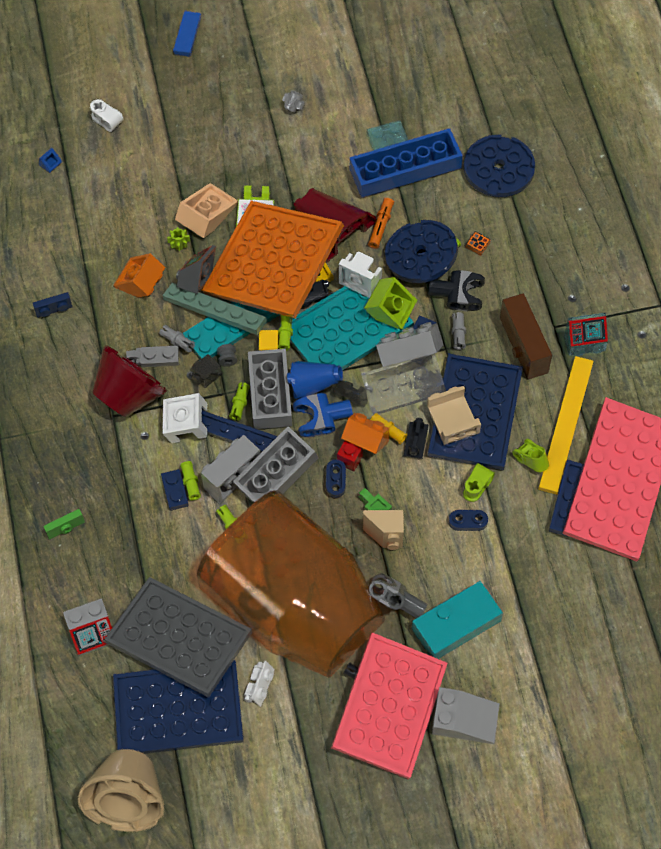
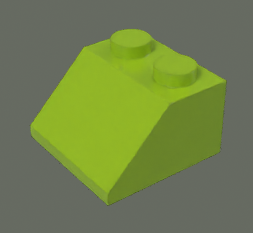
[364,277,417,330]

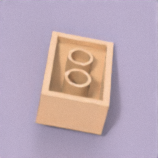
[175,183,238,238]

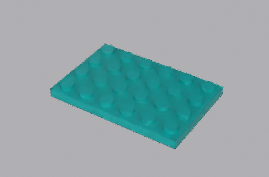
[280,270,414,370]

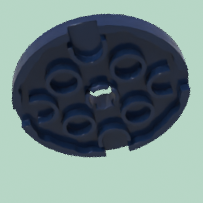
[464,135,535,197]
[385,220,458,283]

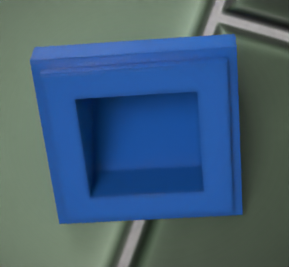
[39,148,62,173]

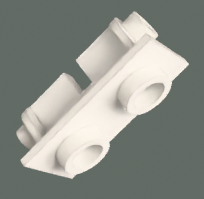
[244,661,275,707]

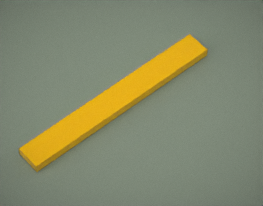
[538,356,593,495]

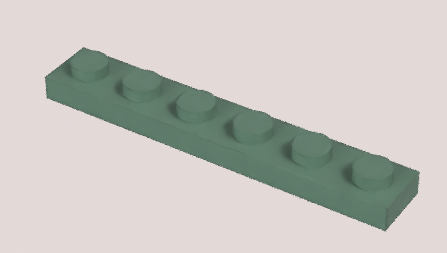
[162,283,267,335]

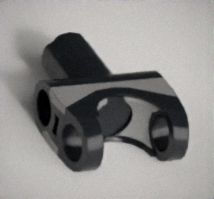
[429,270,485,311]

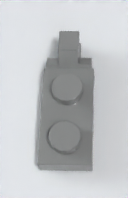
[126,346,179,367]

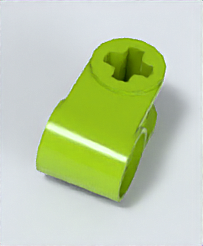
[512,439,549,472]
[463,463,495,502]

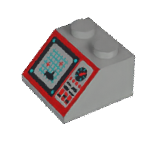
[63,598,112,656]

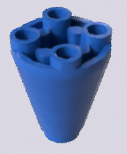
[287,361,343,399]

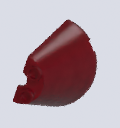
[293,188,377,263]

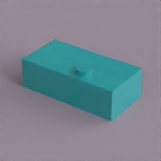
[412,581,503,659]

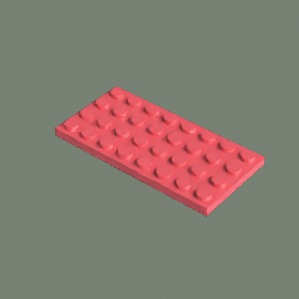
[562,397,661,562]

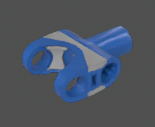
[292,393,353,437]

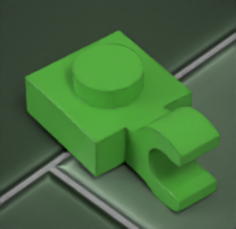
[358,488,392,510]

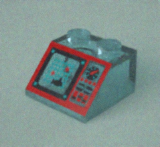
[564,313,608,356]

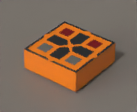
[466,231,491,255]

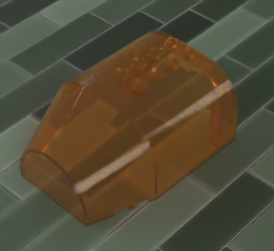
[197,490,385,678]

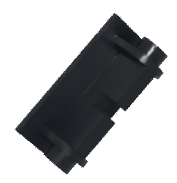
[302,279,333,307]
[403,418,429,459]

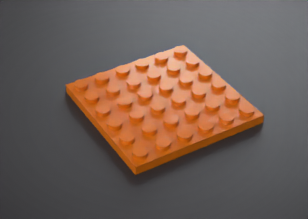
[202,201,344,319]

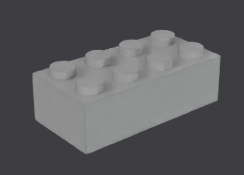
[248,349,292,429]
[233,427,318,513]

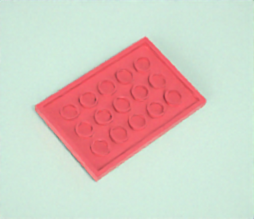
[331,632,447,779]

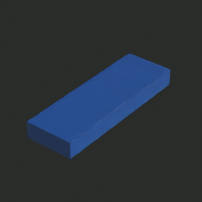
[173,11,201,57]

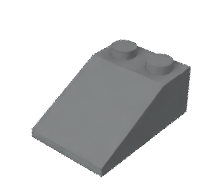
[432,687,500,744]

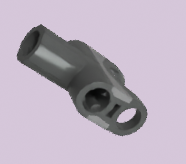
[369,573,428,618]

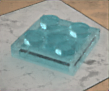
[367,121,408,150]

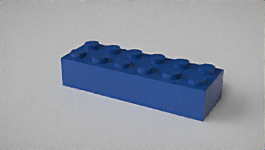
[349,128,463,198]

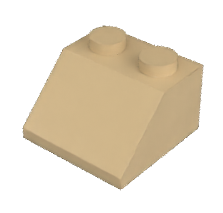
[363,510,404,550]

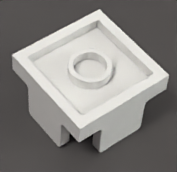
[339,252,382,298]

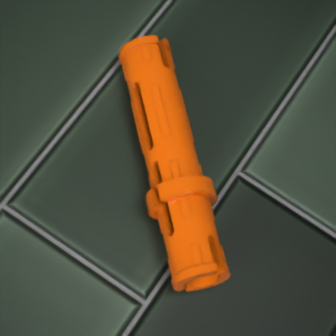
[368,198,394,249]

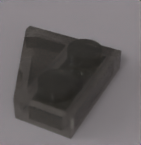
[331,380,368,408]

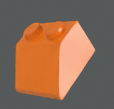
[113,253,166,298]
[341,413,389,454]

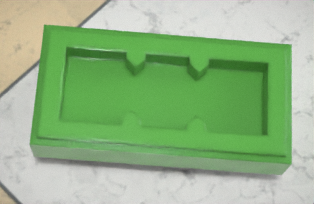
[43,509,85,540]

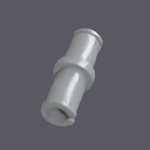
[451,312,466,350]
[160,325,195,352]

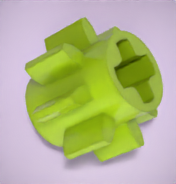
[167,227,190,251]

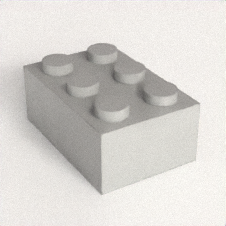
[376,322,443,367]
[201,435,260,504]

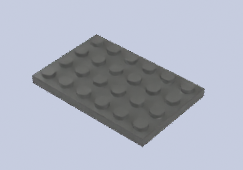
[105,577,252,697]

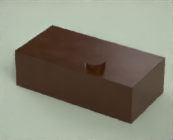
[500,293,552,380]

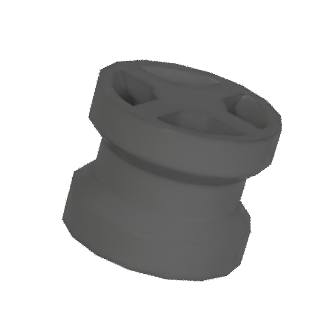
[217,344,237,366]

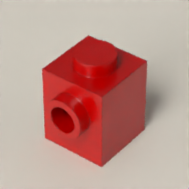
[337,440,363,472]

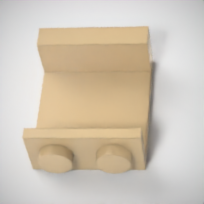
[427,386,481,445]

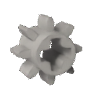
[282,90,305,112]

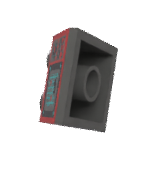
[176,245,216,294]

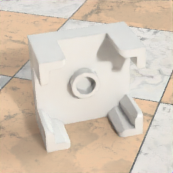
[163,393,208,443]

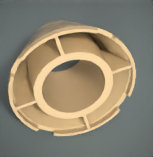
[78,749,164,832]

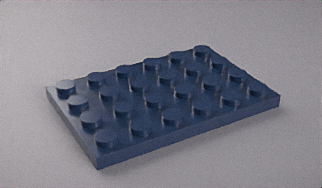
[428,353,523,470]
[113,660,244,754]

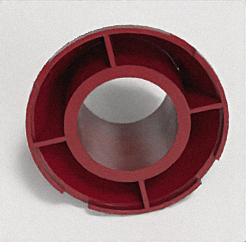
[92,345,167,417]

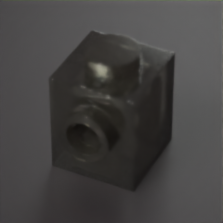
[191,354,222,388]

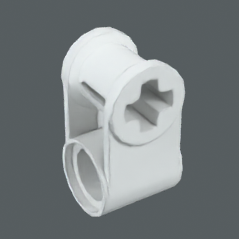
[90,100,124,132]

